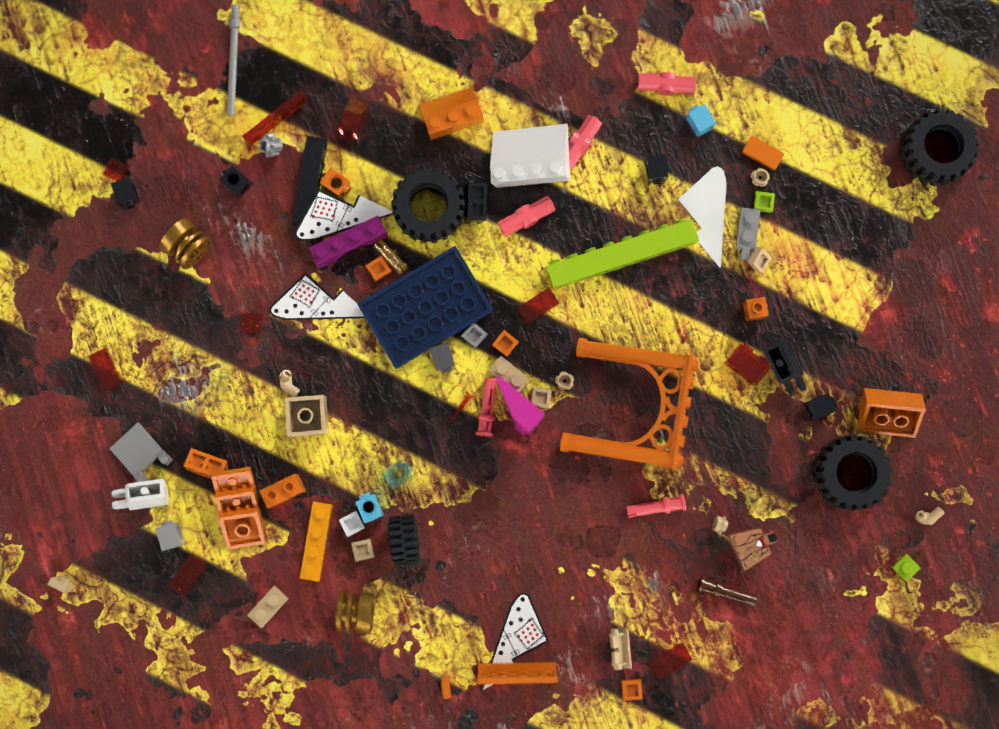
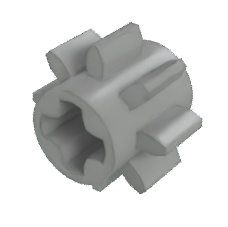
[259,133,283,157]

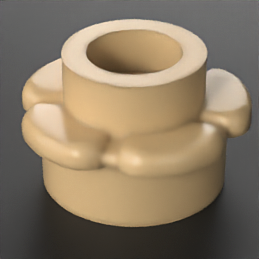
[751,168,770,187]
[555,372,574,390]
[712,515,728,534]

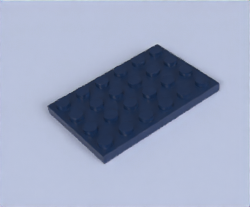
[357,246,494,369]

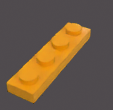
[300,501,333,582]

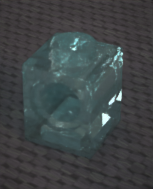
[382,460,413,490]

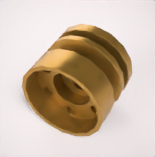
[159,218,212,270]
[335,591,375,634]

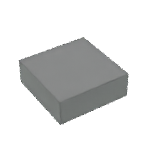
[461,323,488,349]

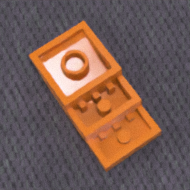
[211,467,266,550]

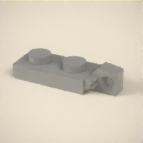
[736,208,760,262]

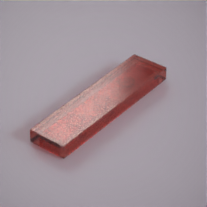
[242,89,308,146]

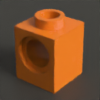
[320,167,351,199]
[742,297,769,321]

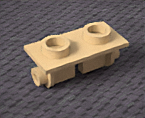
[609,628,632,670]

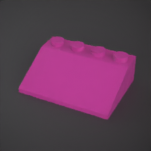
[496,375,545,436]

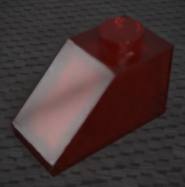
[337,98,370,139]

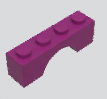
[309,216,388,268]

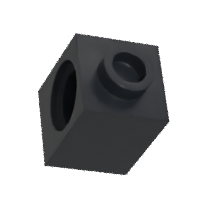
[645,154,669,185]
[220,166,252,198]
[111,177,141,209]
[803,393,836,421]

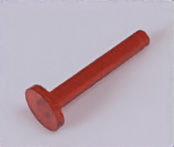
[449,391,475,423]

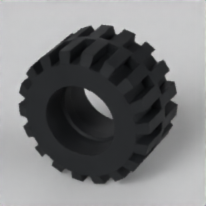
[388,514,420,566]

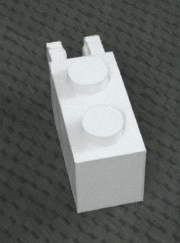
[112,479,169,510]

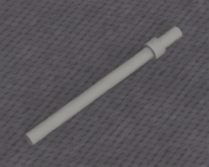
[227,5,241,117]

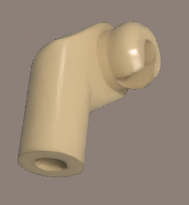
[279,369,300,397]
[915,507,945,525]

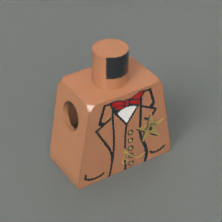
[727,528,777,571]

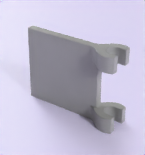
[109,422,173,482]

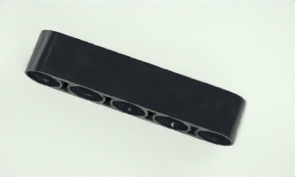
[292,136,327,227]

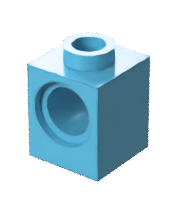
[686,104,716,137]
[356,492,384,524]

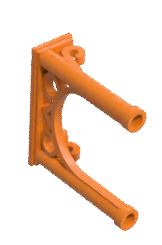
[560,338,699,471]

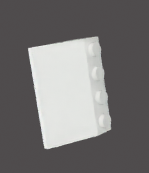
[490,124,570,188]

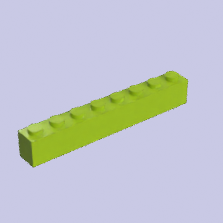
[546,218,699,290]

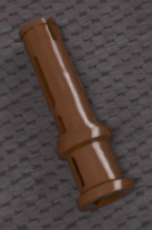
[696,576,757,607]

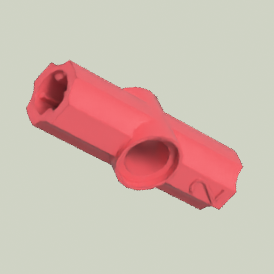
[638,72,696,96]
[569,115,602,171]
[498,196,556,237]

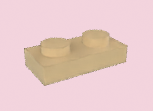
[489,356,530,392]
[247,586,289,628]

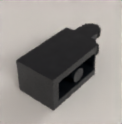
[763,340,807,396]

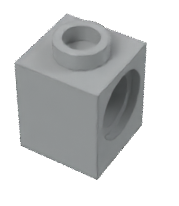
[156,520,185,551]

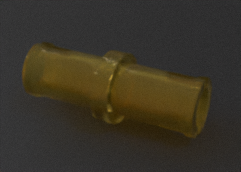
[374,239,408,275]

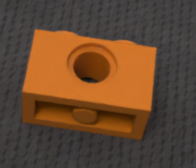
[259,474,306,508]

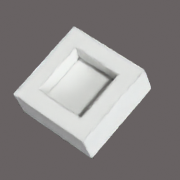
[339,511,365,537]

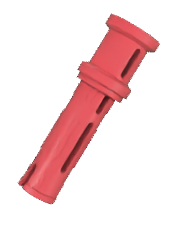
[475,378,497,437]
[626,494,687,518]

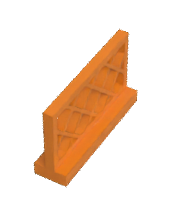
[477,662,558,684]

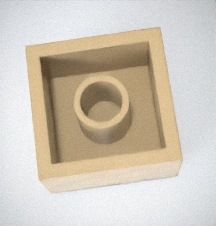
[284,395,329,438]

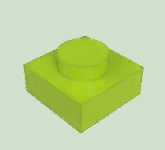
[891,554,921,582]

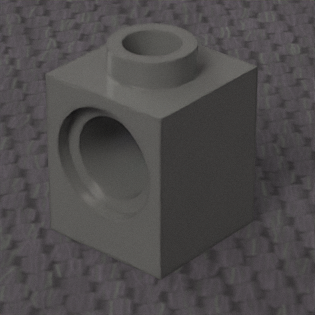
[430,343,455,374]

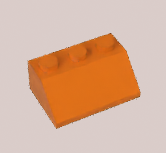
[419,87,484,140]
[857,388,926,438]

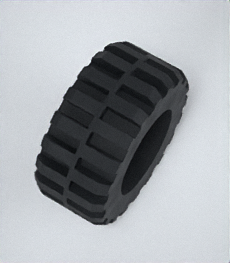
[899,109,980,186]
[392,167,465,243]
[813,435,893,510]

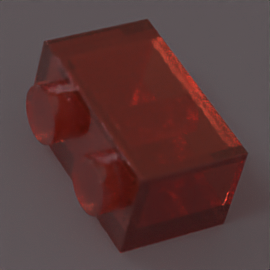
[724,343,771,386]

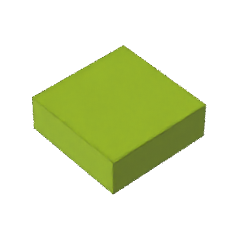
[753,191,775,213]

